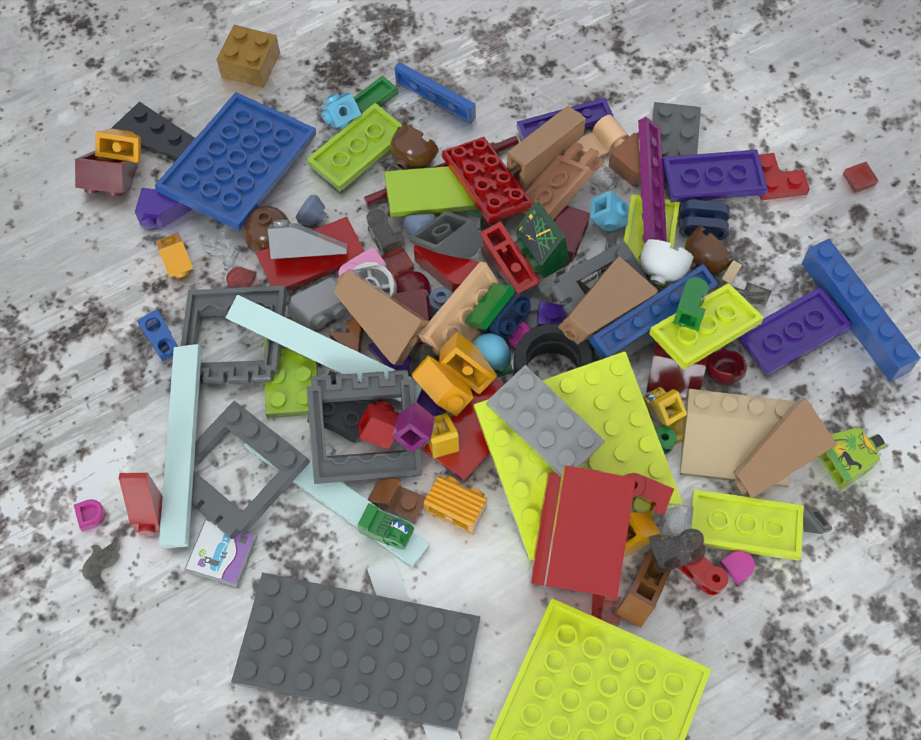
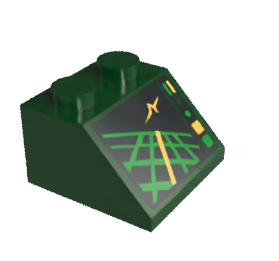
[515,201,569,279]

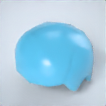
[473,333,511,371]

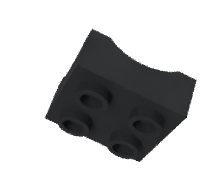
[307,370,375,443]

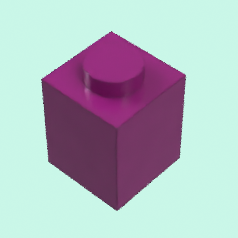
[392,402,435,452]

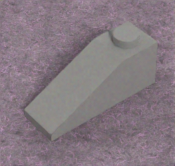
[268,220,348,259]

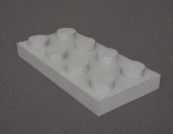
[486,365,605,478]

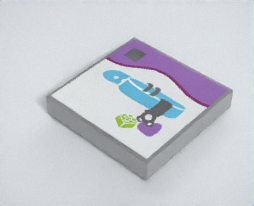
[184,519,257,588]

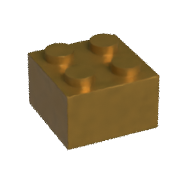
[216,25,280,88]

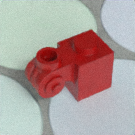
[358,399,399,449]

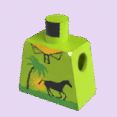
[819,427,885,491]

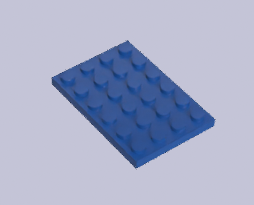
[155,92,316,231]

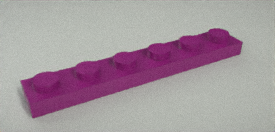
[638,117,667,244]

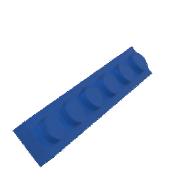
[589,264,718,359]

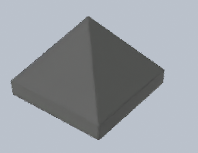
[803,508,832,534]

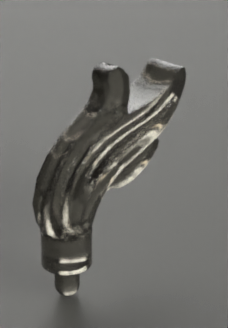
[82,537,121,592]

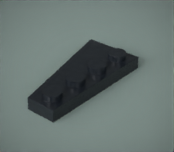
[111,101,195,161]

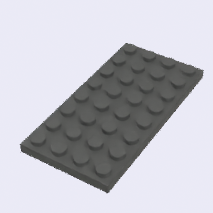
[231,572,480,732]

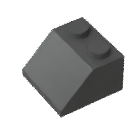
[409,211,485,259]

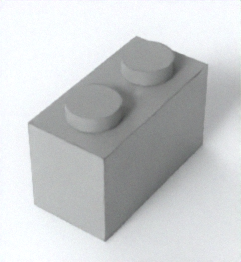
[288,278,347,330]

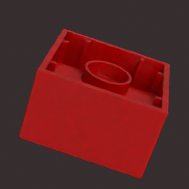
[529,465,636,598]

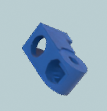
[136,309,178,362]

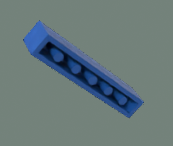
[802,239,921,382]

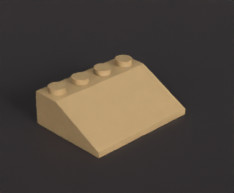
[680,389,796,488]

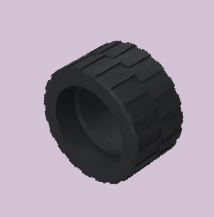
[513,323,594,376]

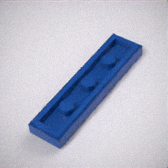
[394,62,476,123]

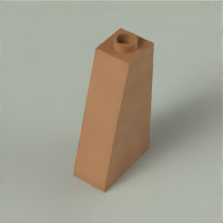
[507,106,586,192]
[558,256,658,344]
[334,270,429,365]
[734,397,837,498]

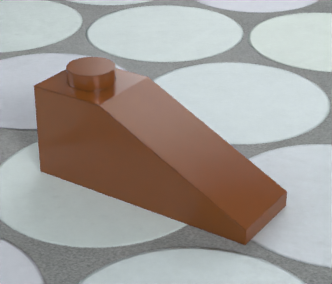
[616,540,679,628]

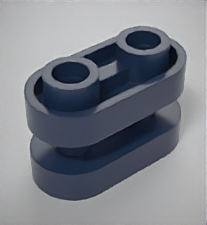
[679,199,730,240]
[478,294,531,339]

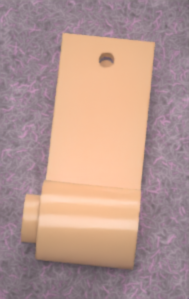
[577,115,629,158]

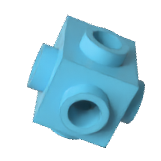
[321,93,361,129]
[590,191,629,233]

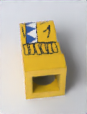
[643,387,687,426]

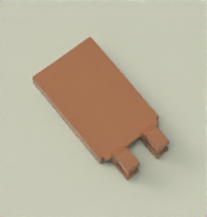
[517,142,604,220]

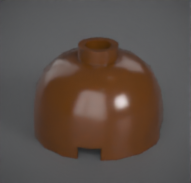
[390,125,439,170]
[243,206,290,252]
[685,225,734,275]

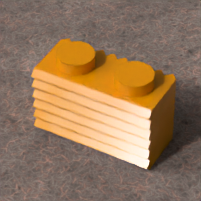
[424,476,487,534]

